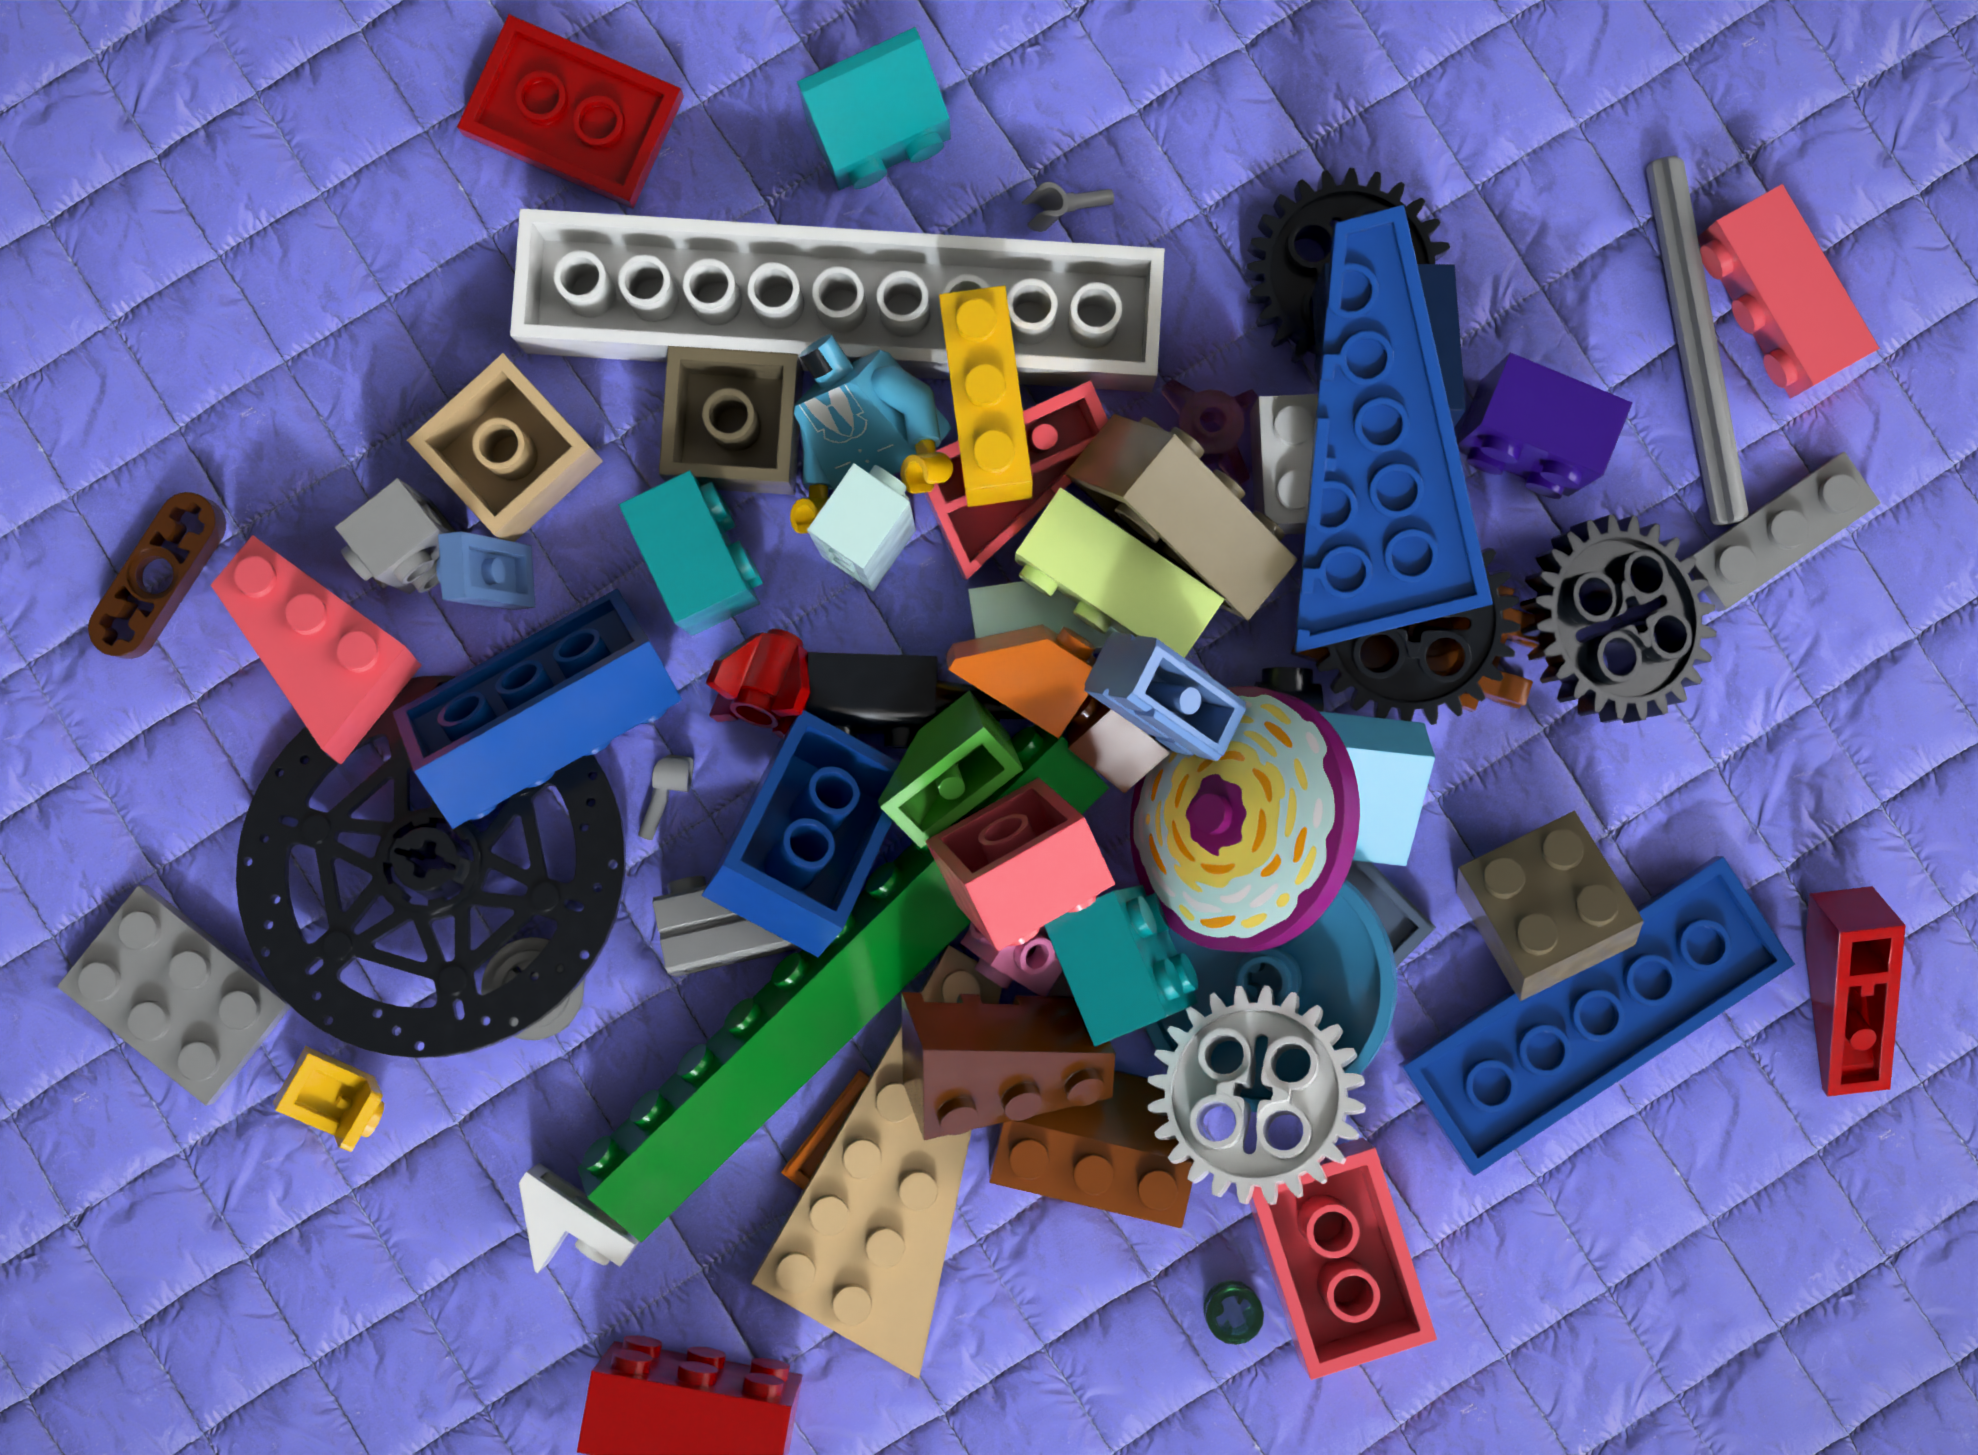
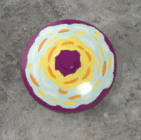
[1130,686,1360,952]

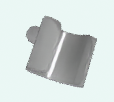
[1022,182,1114,232]
[638,755,694,840]

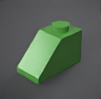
[878,690,1023,848]

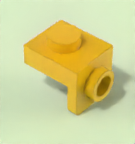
[273,1045,384,1152]

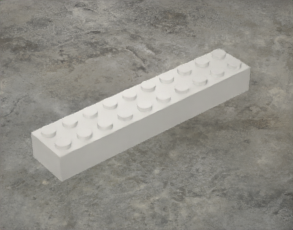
[510,208,1165,392]

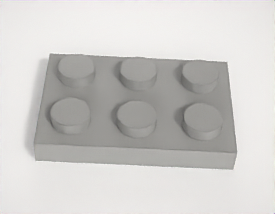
[57,885,291,1106]

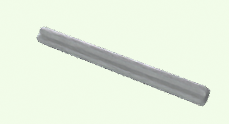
[1646,156,1749,526]

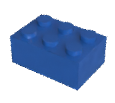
[701,710,900,957]

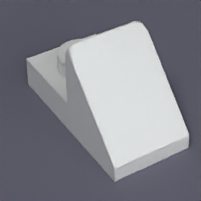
[519,1163,640,1274]

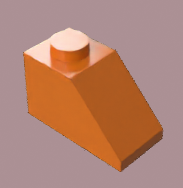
[946,624,1097,739]

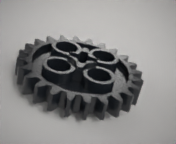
[1244,168,1450,373]
[1520,514,1717,723]
[1315,548,1521,725]

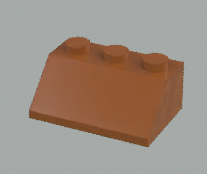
[989,1070,1194,1229]

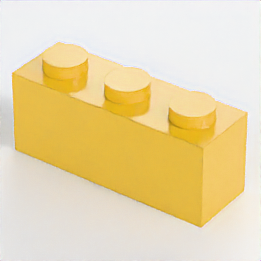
[939,285,1033,507]

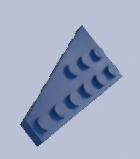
[1294,205,1493,653]

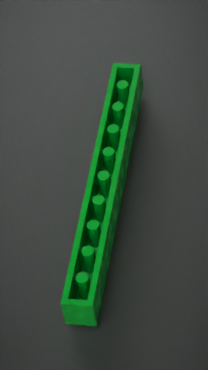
[577,724,1109,1243]

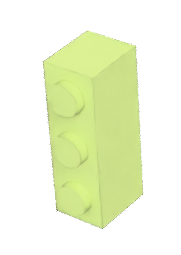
[1015,487,1225,658]

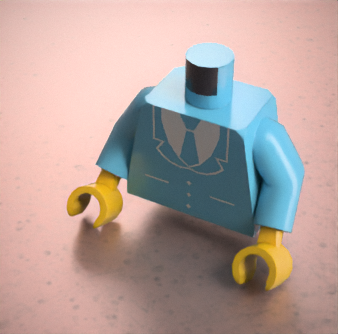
[790,334,953,534]

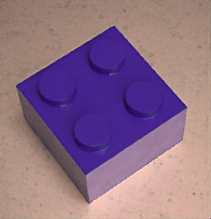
[1457,352,1633,499]

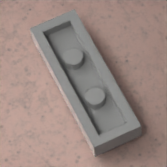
[1687,451,1881,612]

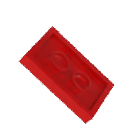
[457,14,684,209]

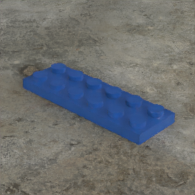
[1398,856,1795,1176]

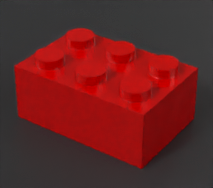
[577,1335,803,1455]

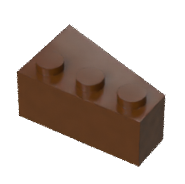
[901,992,1116,1140]

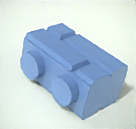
[1084,632,1246,761]

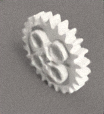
[1148,985,1366,1205]

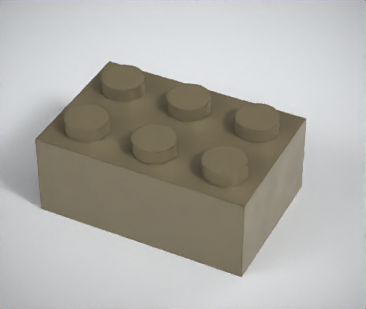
[1064,414,1298,621]

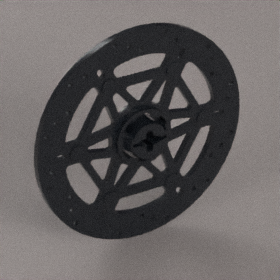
[236,675,626,1058]

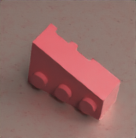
[924,380,1108,580]
[211,535,422,765]

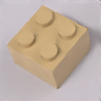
[407,353,603,542]

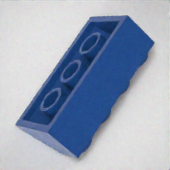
[393,588,683,829]

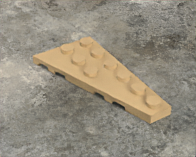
[751,945,1002,1379]

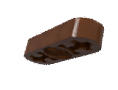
[88,492,226,659]

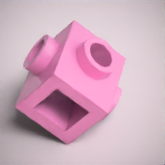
[960,922,1062,996]

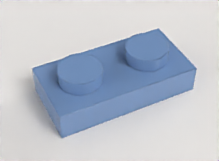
[436,531,535,610]

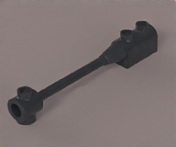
[806,652,1324,749]

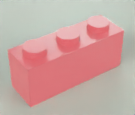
[1698,184,1880,399]

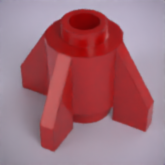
[705,629,810,738]

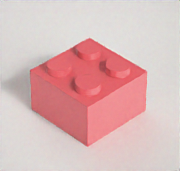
[925,777,1115,951]

